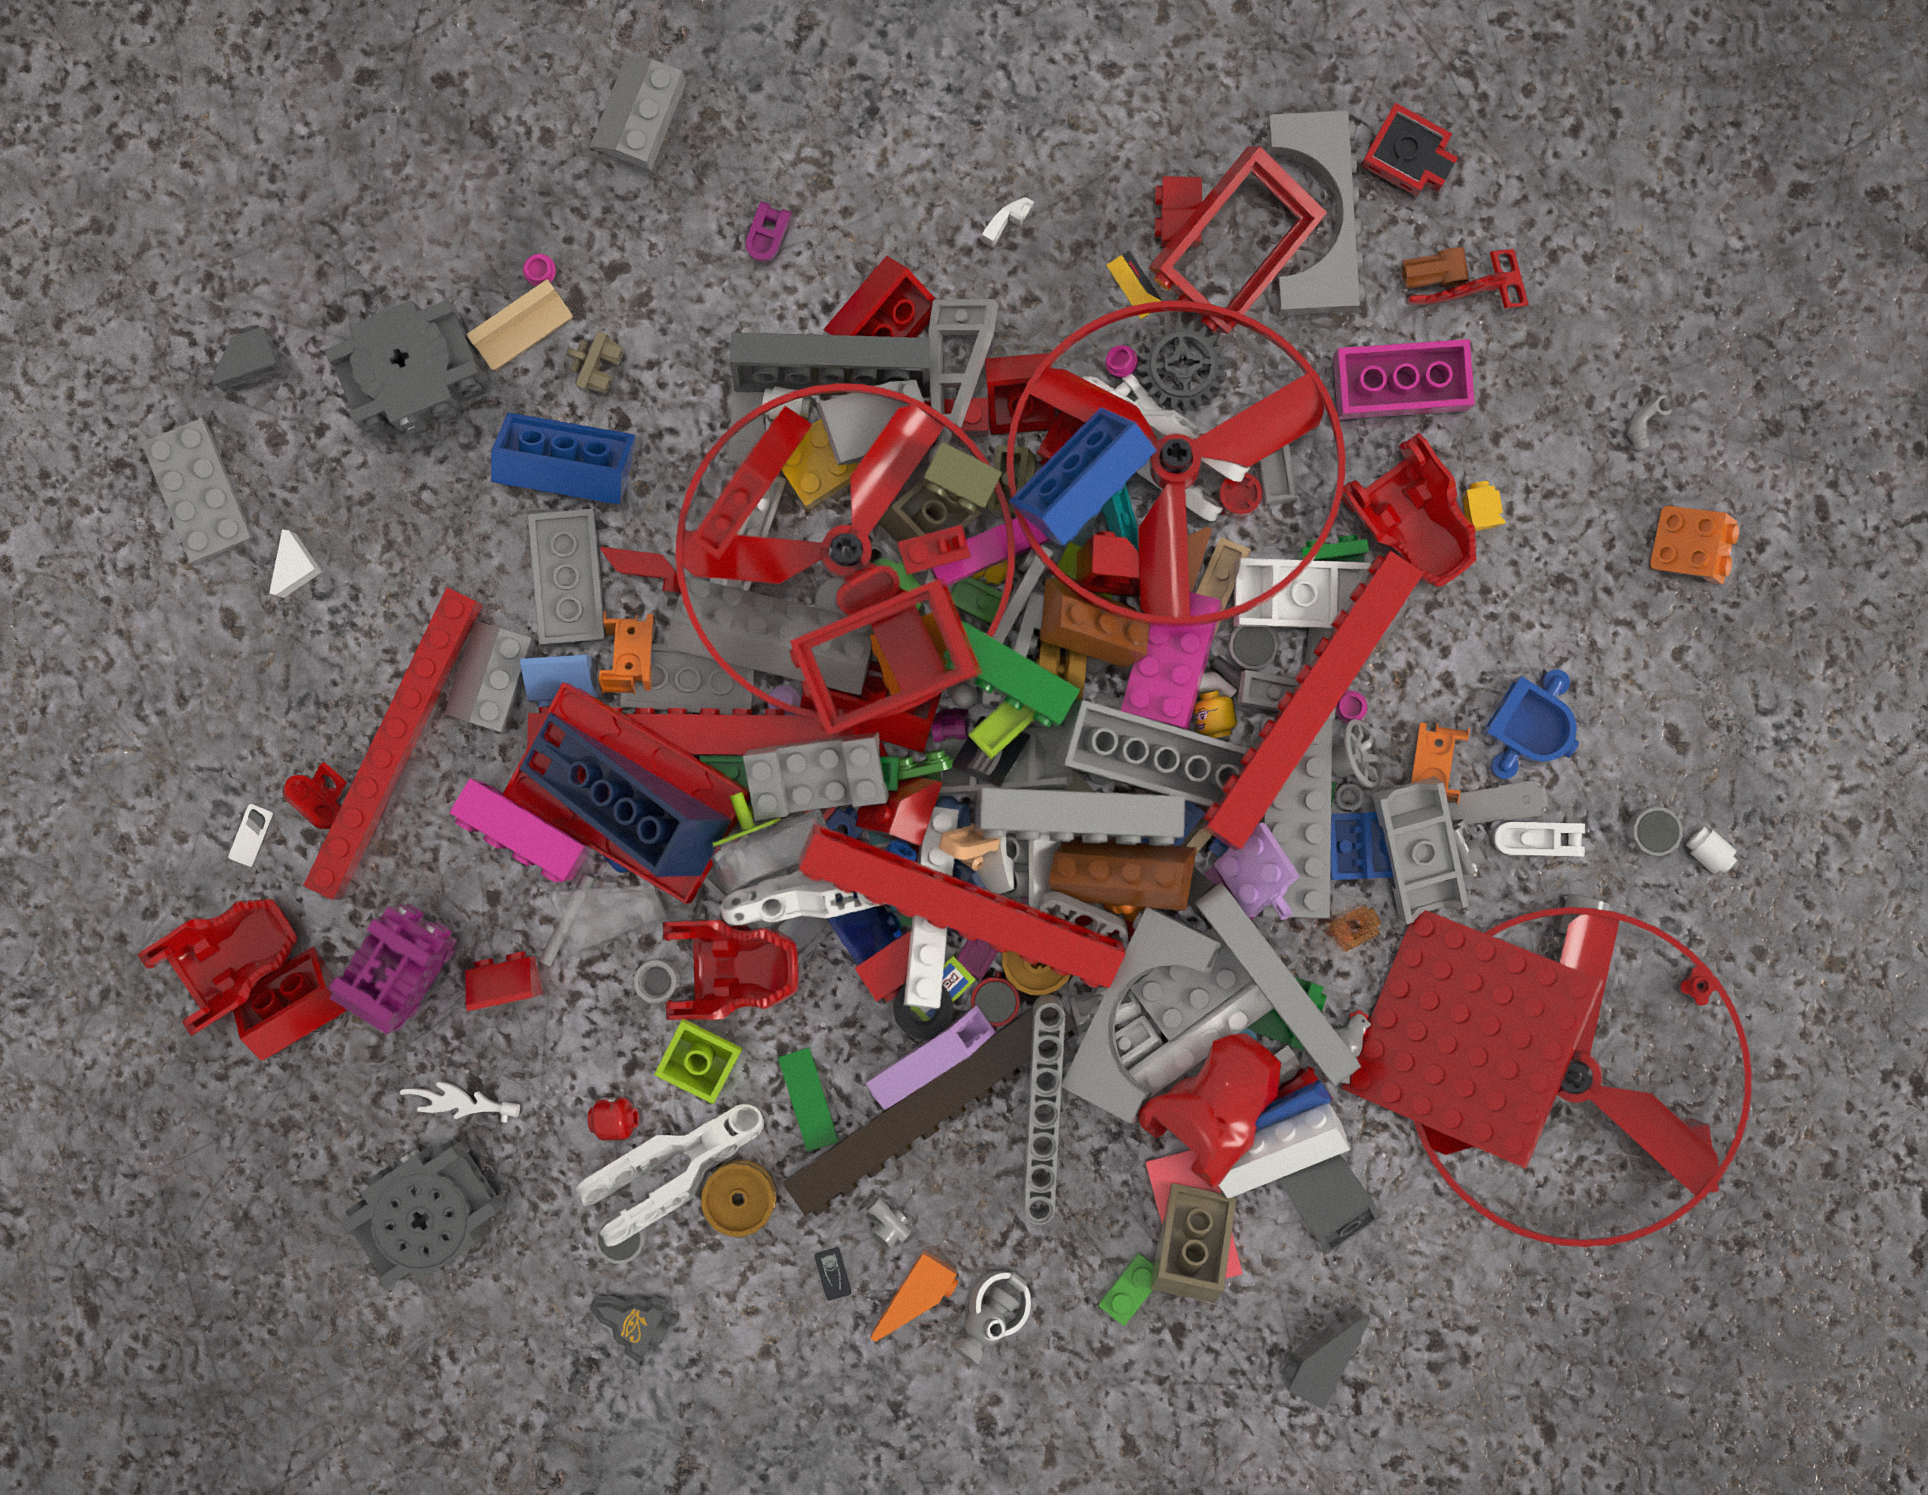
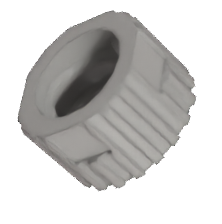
[1333,783,1364,812]

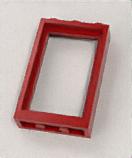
[1148,146,1327,334]
[691,406,812,559]
[789,578,983,736]

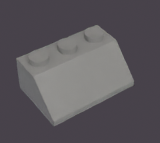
[590,57,686,171]
[444,621,537,734]

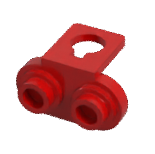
[836,563,900,615]
[282,762,347,829]

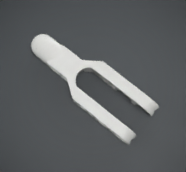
[1081,376,1250,521]
[720,842,890,925]
[575,1104,764,1246]

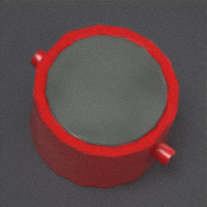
[971,972,1020,1031]

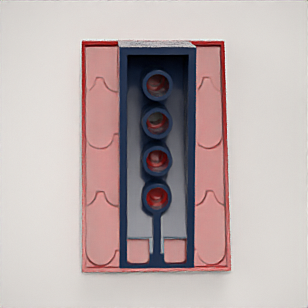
[502,682,751,904]

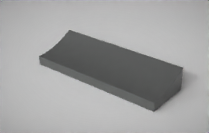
[730,332,930,397]

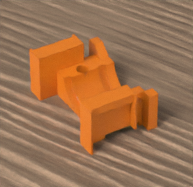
[599,611,656,695]
[1411,722,1470,805]

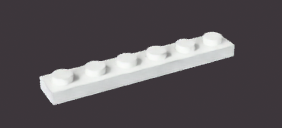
[904,807,959,1009]
[1128,980,1273,1098]

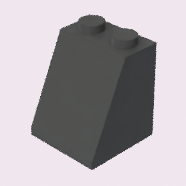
[1276,1154,1381,1254]

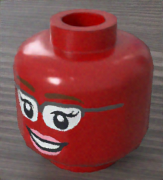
[587,1097,639,1141]

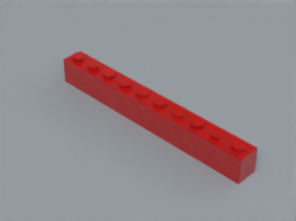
[1202,551,1424,851]
[303,587,483,900]
[527,707,859,756]
[798,823,1126,988]

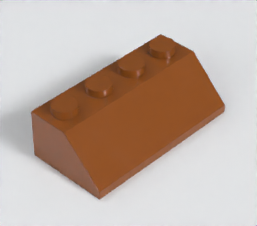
[1048,837,1197,911]

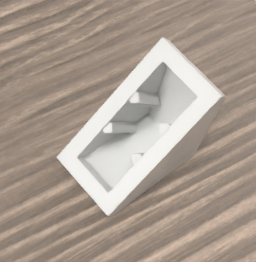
[269,529,322,598]

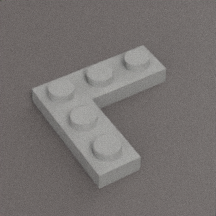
[1237,628,1336,720]

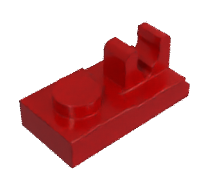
[1036,411,1085,466]
[897,525,971,576]

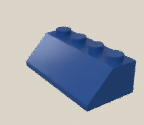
[1009,407,1156,546]
[491,412,635,504]

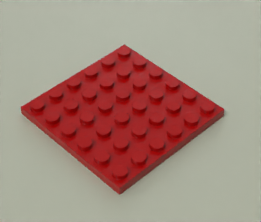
[1341,910,1603,1169]

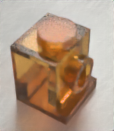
[1326,904,1381,952]

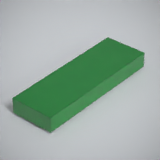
[778,1047,839,1152]

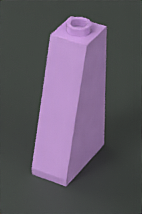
[865,1005,996,1111]

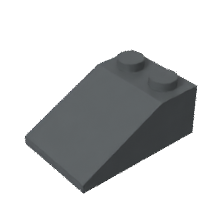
[1280,1306,1370,1410]

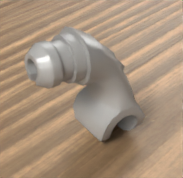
[1627,395,1672,451]

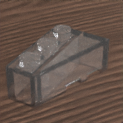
[711,808,828,893]
[548,883,667,953]

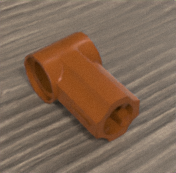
[1401,247,1470,289]

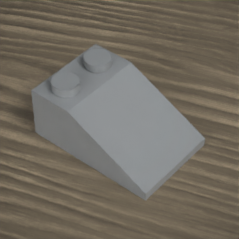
[816,380,937,465]

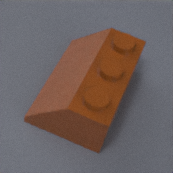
[1040,578,1149,668]

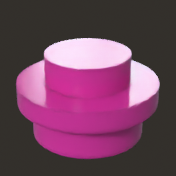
[523,254,556,286]
[1105,345,1138,378]
[1335,691,1367,723]

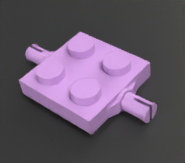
[1213,823,1300,920]

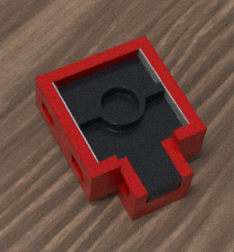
[1360,103,1458,197]

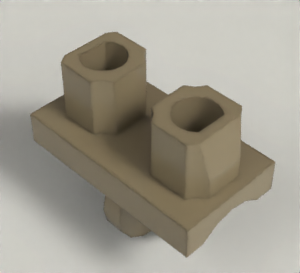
[566,330,624,394]

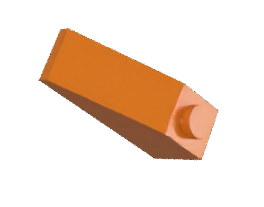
[870,1249,959,1342]

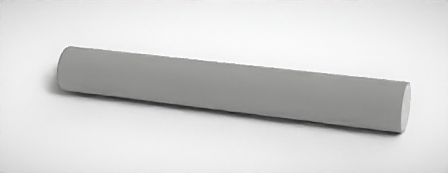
[539,873,595,966]

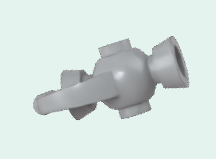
[952,1270,1031,1366]

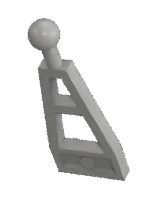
[928,299,998,464]
[952,545,1054,709]

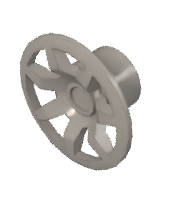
[1332,719,1383,789]

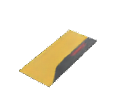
[1106,250,1162,319]

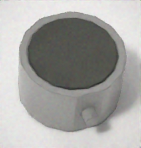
[1223,626,1282,671]
[1627,807,1683,856]
[595,1211,647,1264]

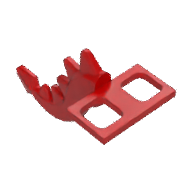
[1406,249,1529,309]

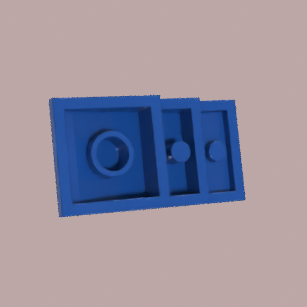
[1330,812,1393,880]

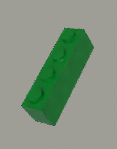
[941,621,1080,728]

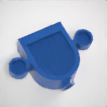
[1481,669,1579,779]

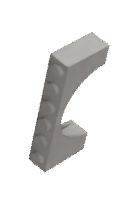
[1266,110,1365,316]
[1061,907,1224,1124]

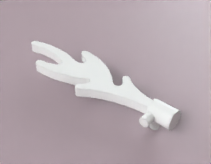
[400,1081,520,1122]

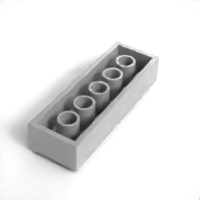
[668,576,874,695]
[1054,699,1248,808]
[1258,717,1332,919]
[975,788,1185,846]

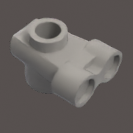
[1452,819,1489,875]
[858,1197,911,1250]

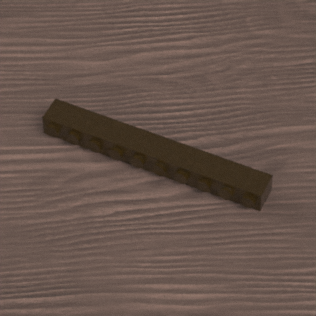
[783,992,1077,1217]

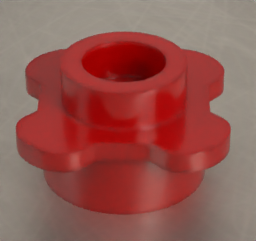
[1680,966,1720,1006]

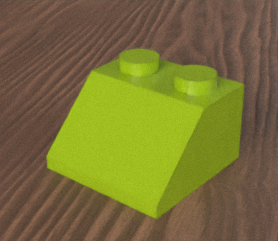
[654,1018,742,1104]

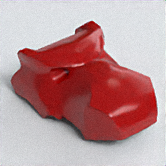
[1342,433,1476,587]
[137,899,298,1036]
[663,920,799,1020]
[1139,1033,1281,1188]

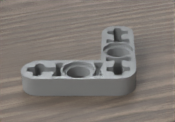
[1039,891,1128,1000]

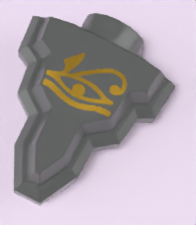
[589,1296,669,1362]

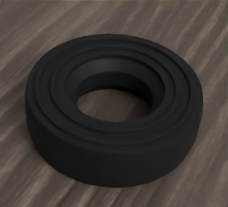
[893,984,953,1039]

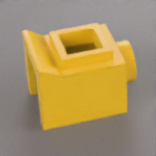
[1461,481,1506,531]

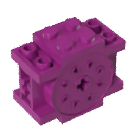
[329,903,457,1034]

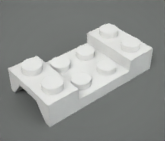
[1234,558,1370,630]

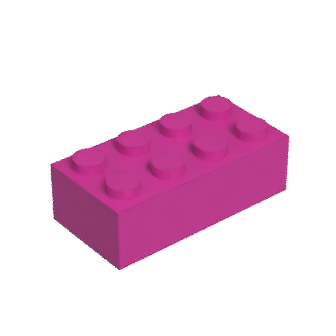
[1333,339,1475,420]
[1120,592,1222,730]
[449,778,592,883]

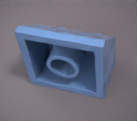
[520,654,598,708]

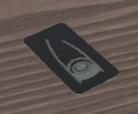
[814,1247,852,1301]

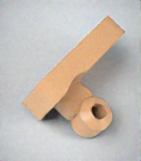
[939,825,1000,872]

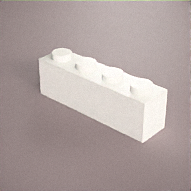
[1219,1102,1350,1199]

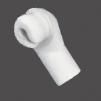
[1197,672,1237,698]

